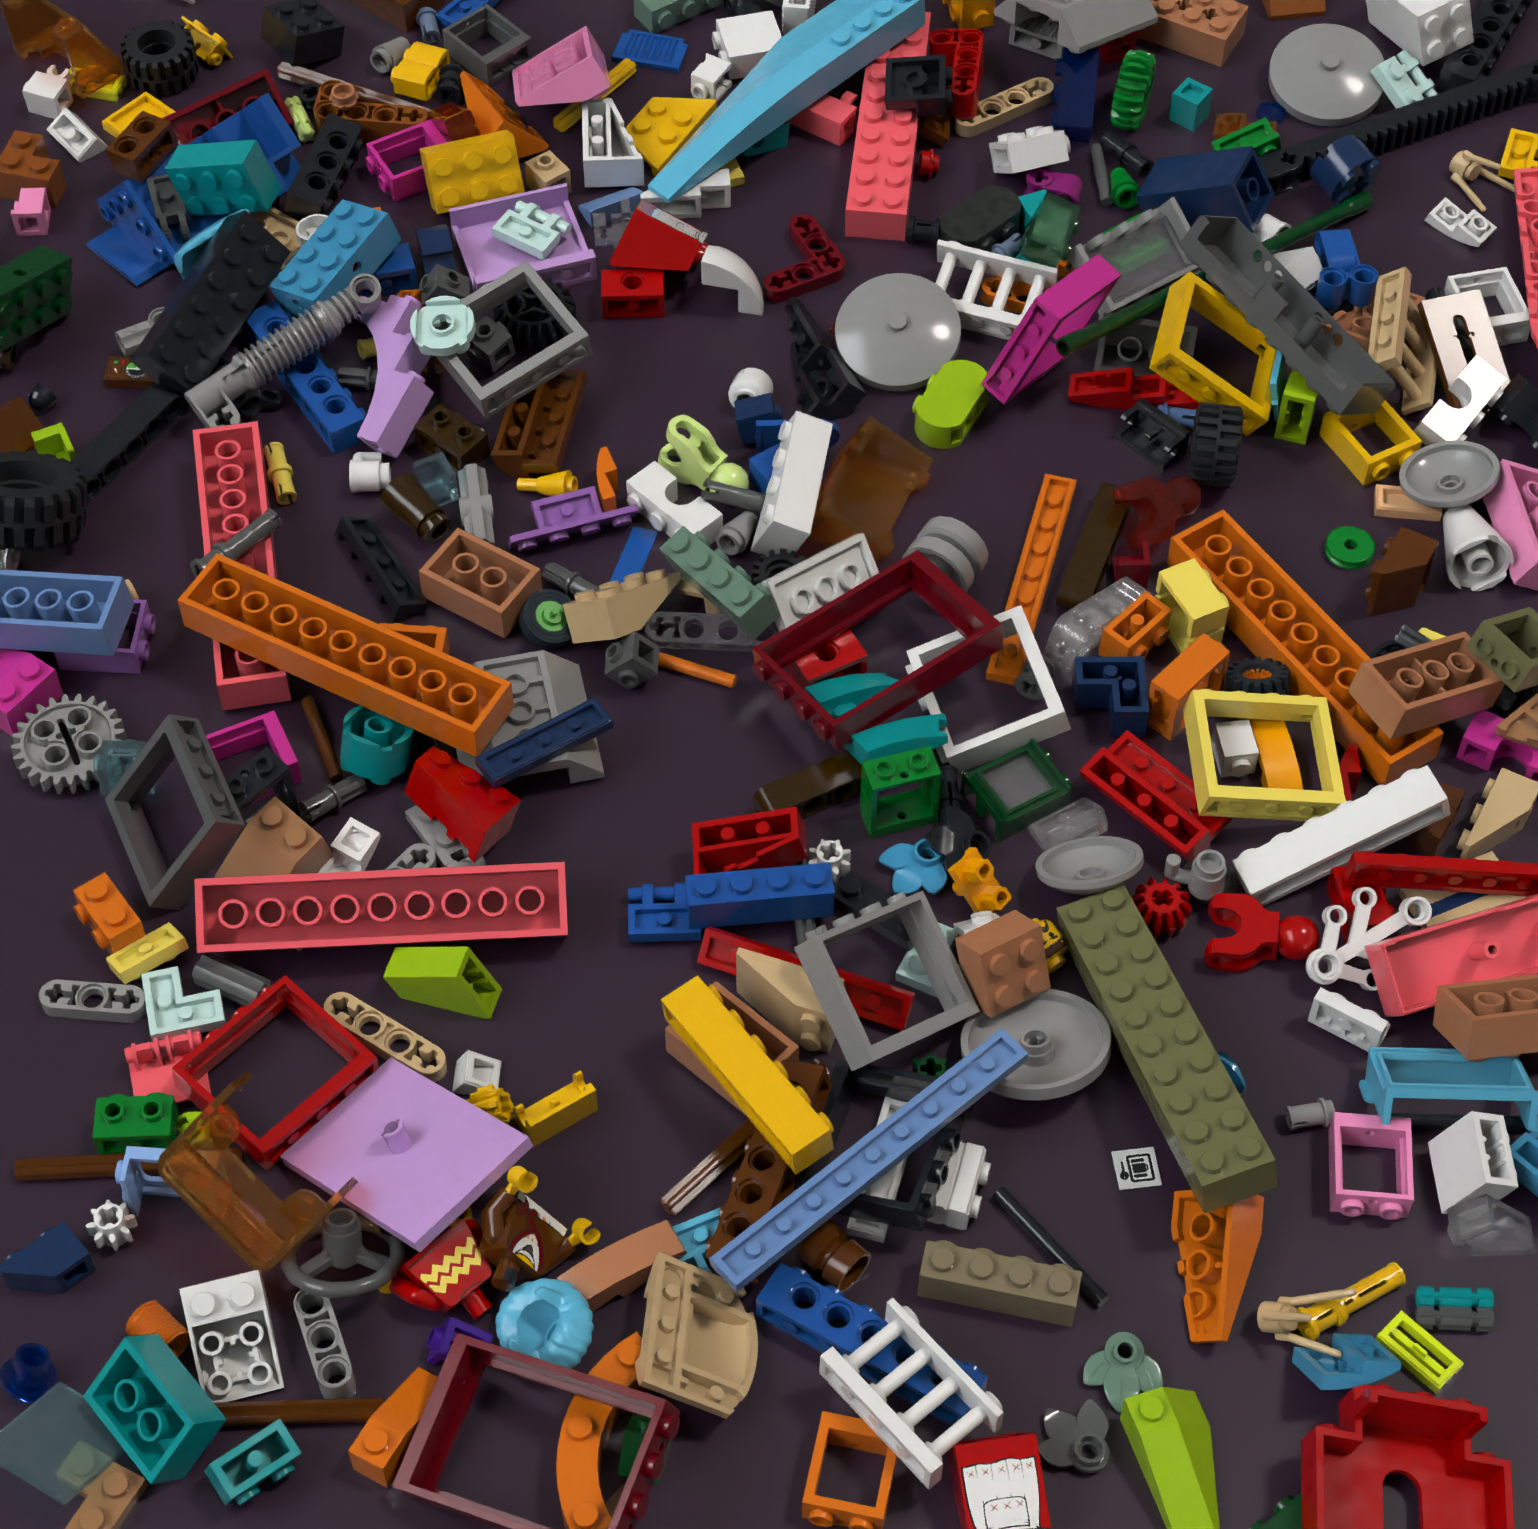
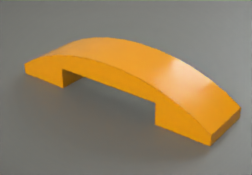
[1239,718,1303,790]

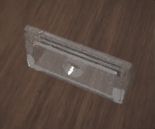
[1027,797,1109,852]

